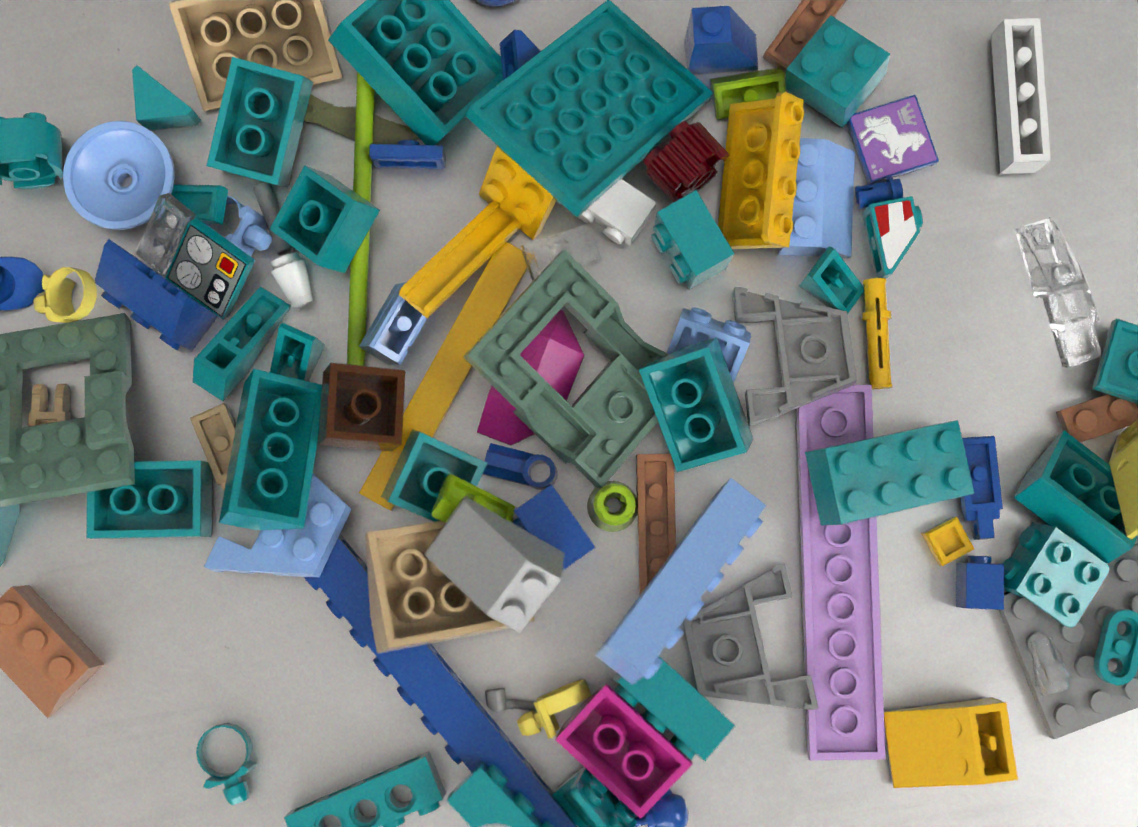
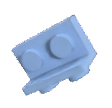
[667,308,751,382]

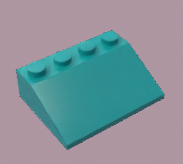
[328,0,503,145]

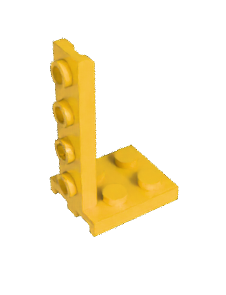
[399,146,557,318]

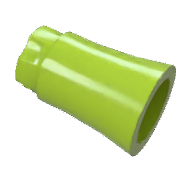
[587,481,637,532]

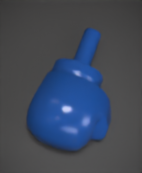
[635,789,689,827]

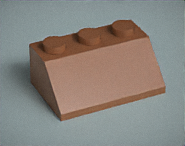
[0,585,104,718]

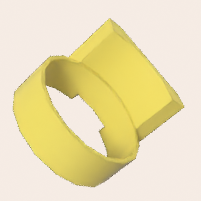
[33,267,97,323]
[517,679,592,739]

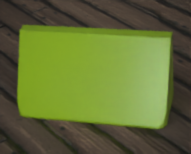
[710,68,786,120]
[431,473,515,523]

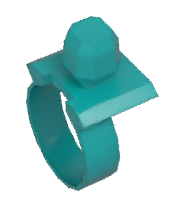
[196,723,257,806]

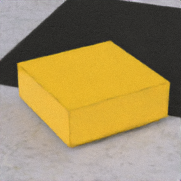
[921,516,974,566]

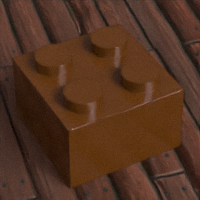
[318,363,406,451]

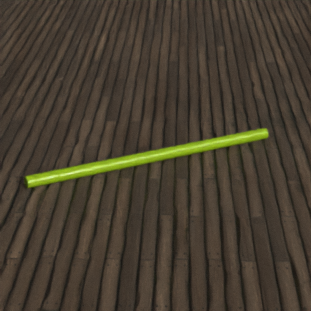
[347,72,375,366]

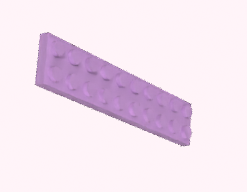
[796,385,886,761]

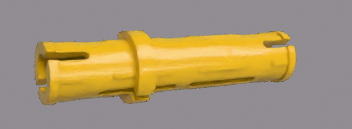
[862,278,893,389]

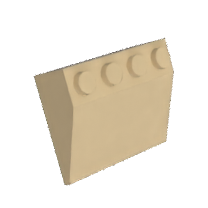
[169,0,342,111]
[365,518,535,654]

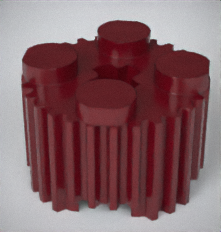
[643,120,730,203]

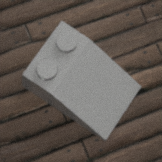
[425,496,565,633]

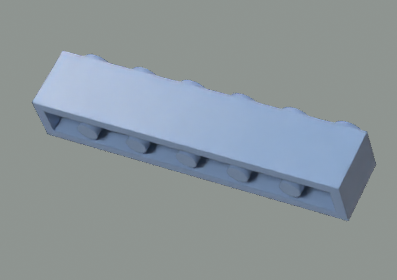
[596,478,766,685]

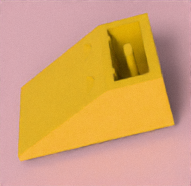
[884,697,1018,788]

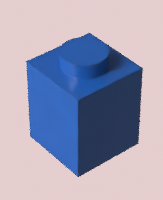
[956,556,1004,610]

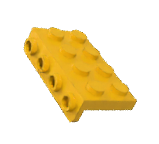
[718,92,804,249]

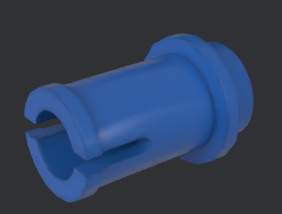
[855,177,903,209]

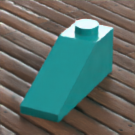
[193,286,291,401]

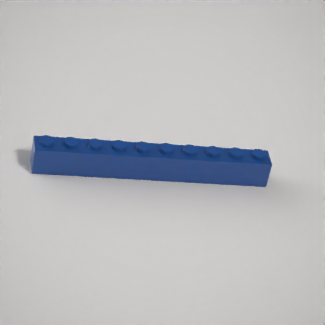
[304,534,577,827]

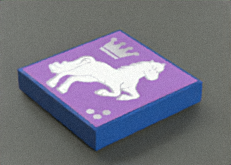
[847,94,939,184]

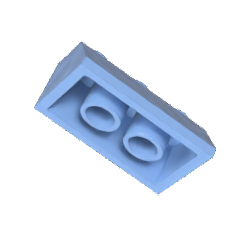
[778,138,855,259]

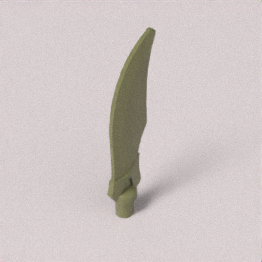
[304,94,419,145]

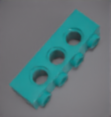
[284,751,446,827]

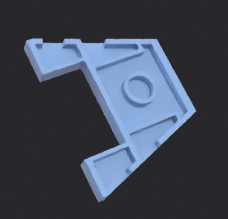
[204,474,352,577]

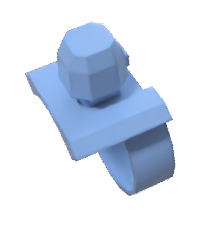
[206,196,272,256]

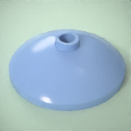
[63,121,175,230]

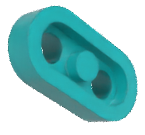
[1094,609,1138,685]

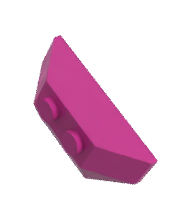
[477,309,584,446]

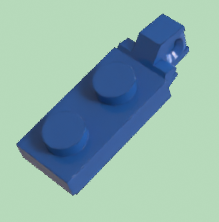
[960,436,1003,540]

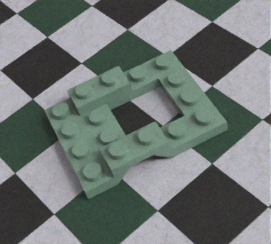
[464,249,668,488]
[0,313,135,507]

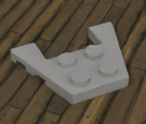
[733,287,857,426]
[683,563,819,710]

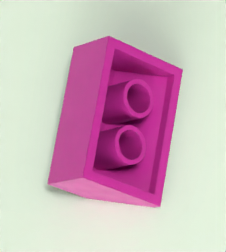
[555,683,693,819]

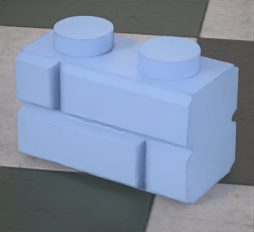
[359,282,427,365]

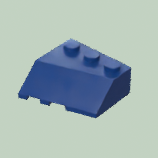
[94,239,218,351]

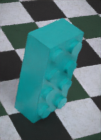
[805,420,974,526]

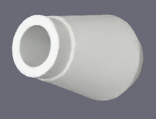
[270,252,314,309]

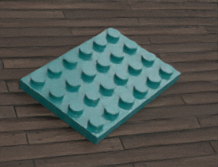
[466,0,714,218]

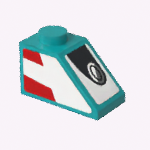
[862,196,923,279]

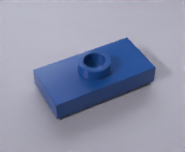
[369,140,446,169]

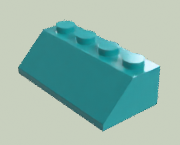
[219,369,322,530]

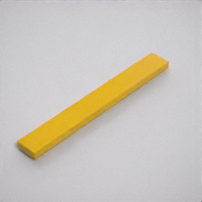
[359,242,533,511]

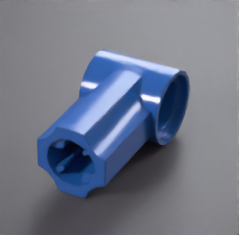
[483,443,558,490]

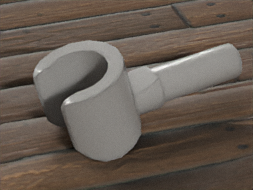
[485,688,536,712]

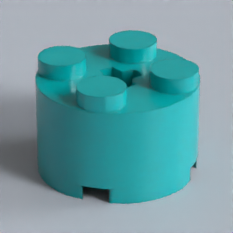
[0,112,63,189]

